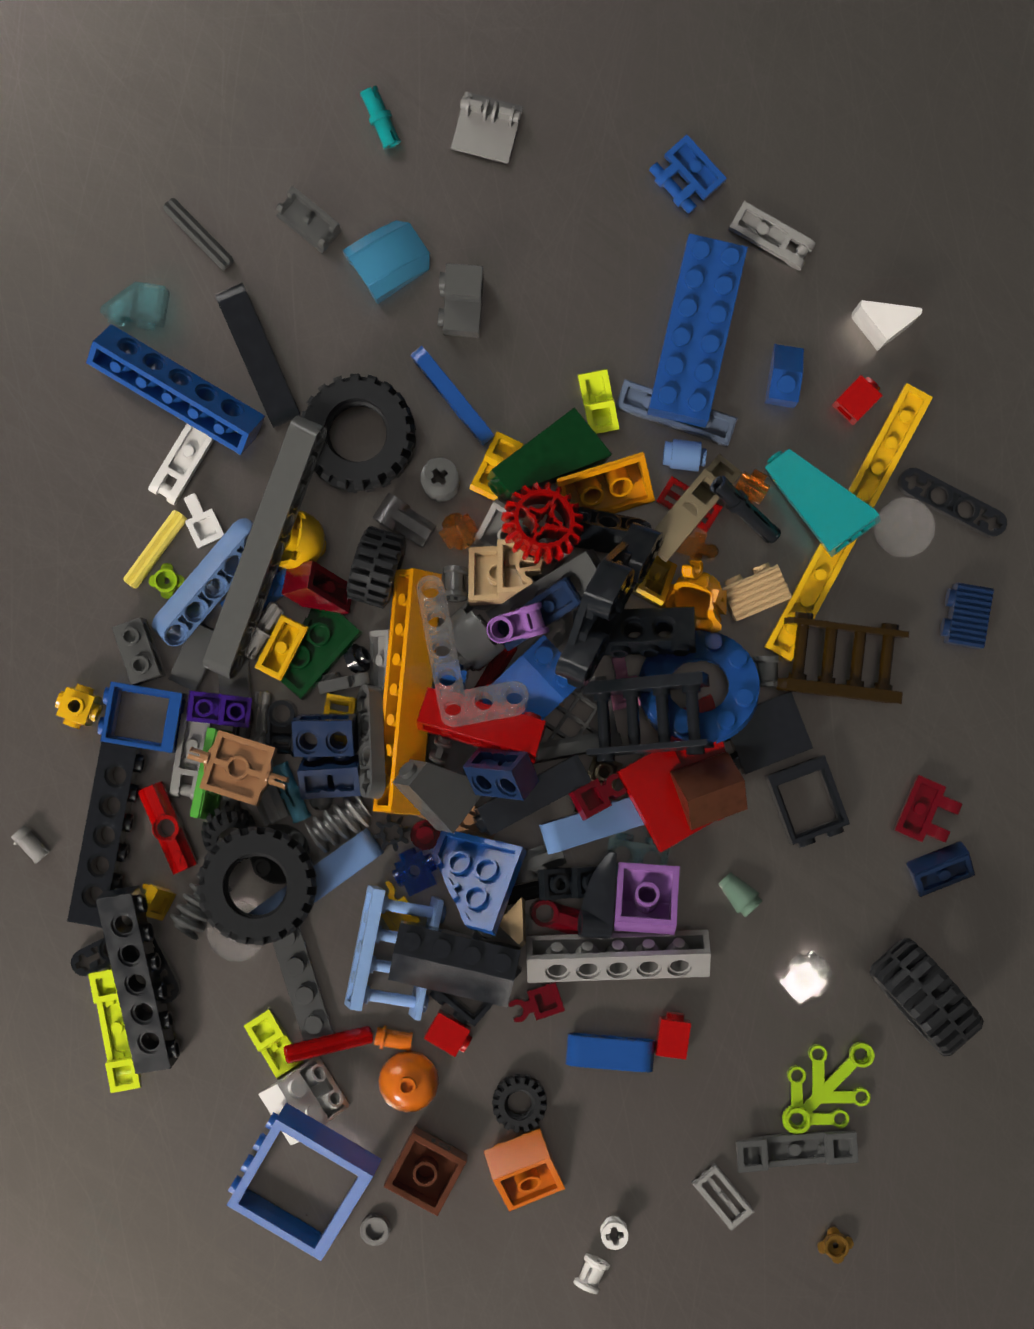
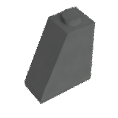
[392,759,481,833]

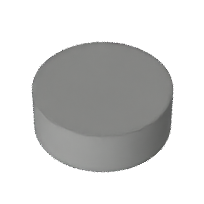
[360,1213,391,1246]

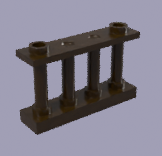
[777,612,909,704]

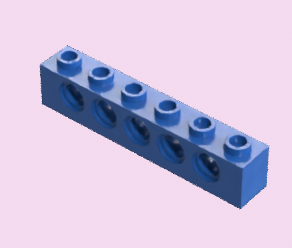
[86,324,265,455]

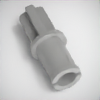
[246,602,284,660]

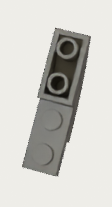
[654,454,742,562]

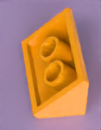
[556,452,655,513]

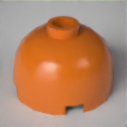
[378,1050,439,1113]

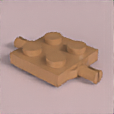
[187,730,289,807]

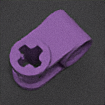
[486,602,550,643]

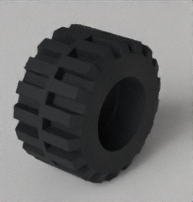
[347,526,406,609]

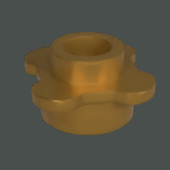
[817,1227,854,1264]

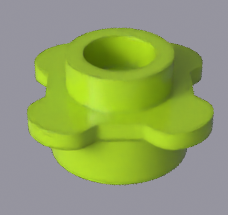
[149,563,185,599]

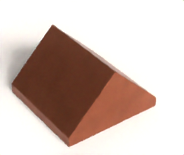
[670,752,748,830]

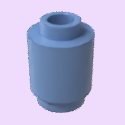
[662,439,707,472]

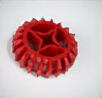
[501,482,584,565]

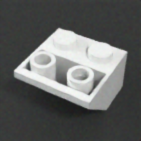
[258,1056,350,1145]

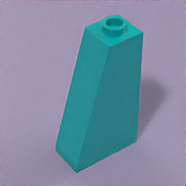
[765,449,881,557]

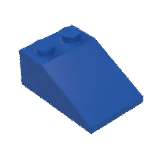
[479,635,576,720]

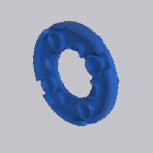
[639,630,760,744]

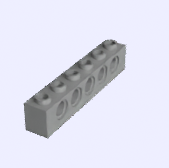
[526,930,711,983]

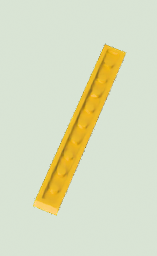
[764,383,933,662]

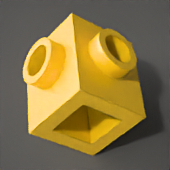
[55,683,102,729]

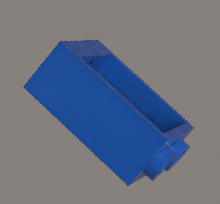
[97,682,187,753]

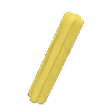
[123,510,187,588]

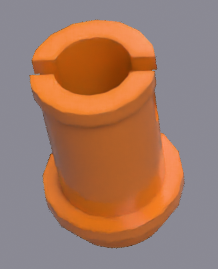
[374,1025,413,1052]

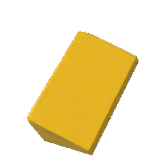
[254,614,309,681]

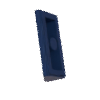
[906,841,975,897]

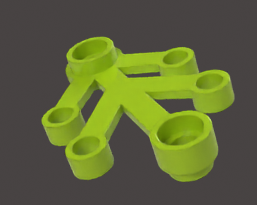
[782,1042,875,1134]

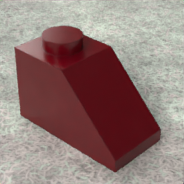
[282,561,352,614]

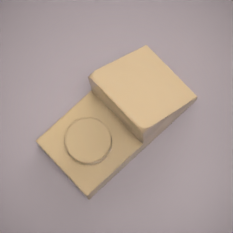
[499,897,526,948]

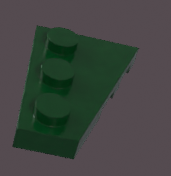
[281,608,362,700]

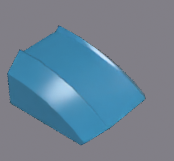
[343,220,430,304]

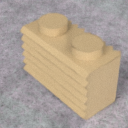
[722,562,792,623]

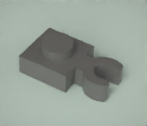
[317,672,370,695]

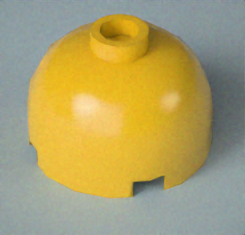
[278,510,326,569]

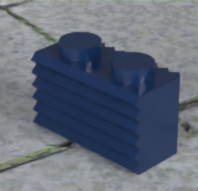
[940,583,994,649]

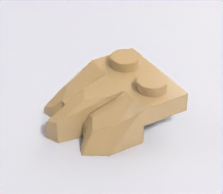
[468,539,544,606]

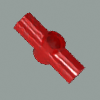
[137,781,198,875]

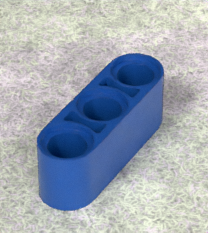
[565,1033,655,1072]

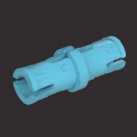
[273,761,311,824]

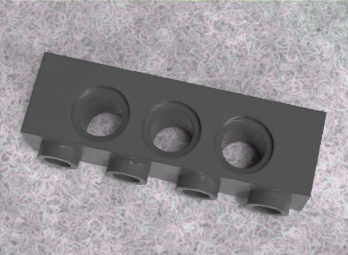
[486,549,601,620]

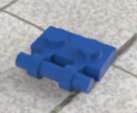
[649,134,727,214]

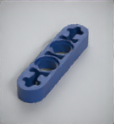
[410,346,494,446]

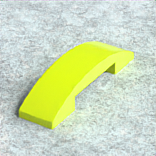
[88,969,142,1093]

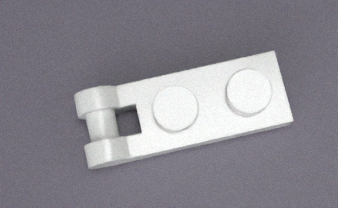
[148,424,214,506]

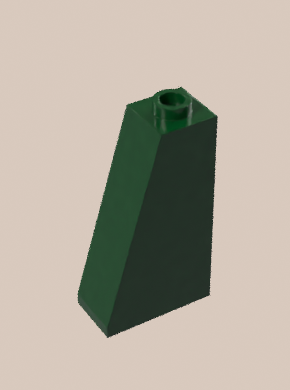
[487,407,612,501]

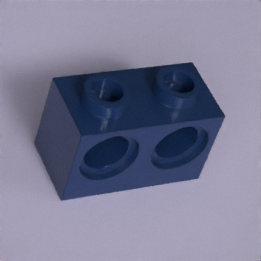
[291,714,358,761]
[463,747,539,801]
[297,754,361,799]

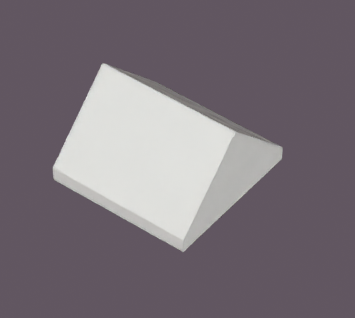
[852,300,922,351]

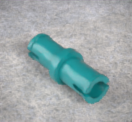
[360,86,401,150]

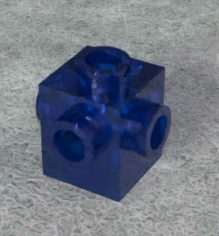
[392,847,438,897]

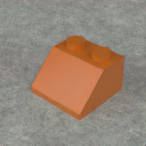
[484,1128,565,1211]

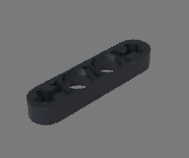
[898,468,1007,538]

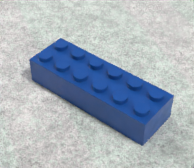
[647,233,748,428]

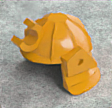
[659,560,727,633]

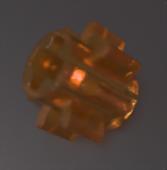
[735,469,770,505]
[439,513,479,550]

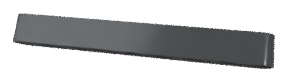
[203,415,327,679]

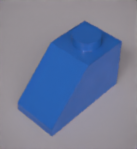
[765,344,804,408]

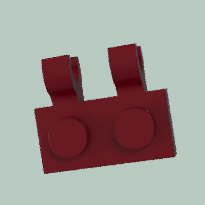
[893,775,963,843]

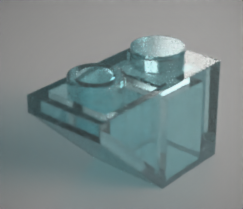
[100,281,170,330]

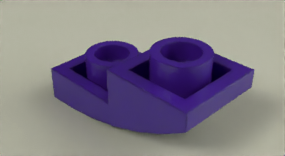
[186,690,252,728]

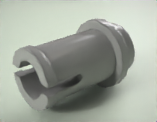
[11,825,50,864]

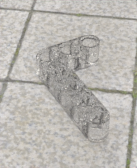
[417,575,529,727]

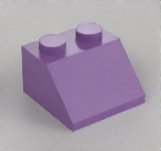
[614,862,680,935]

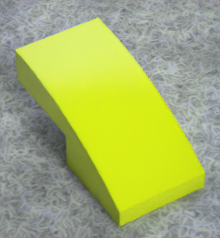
[577,369,619,434]
[244,1009,304,1079]

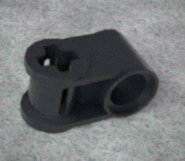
[265,699,298,757]

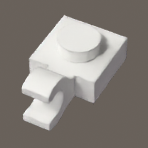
[184,493,225,549]

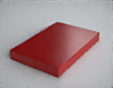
[616,751,713,852]

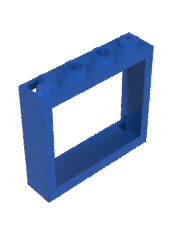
[227,1103,382,1261]

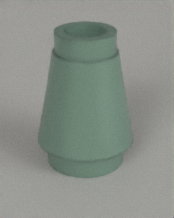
[718,872,763,918]

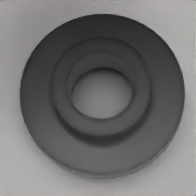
[344,643,371,673]

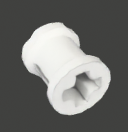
[600,1216,629,1250]
[573,1253,610,1294]

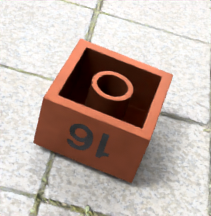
[384,1126,468,1216]

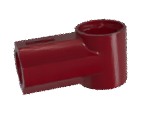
[529,899,580,934]

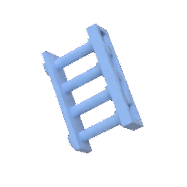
[344,885,446,1021]

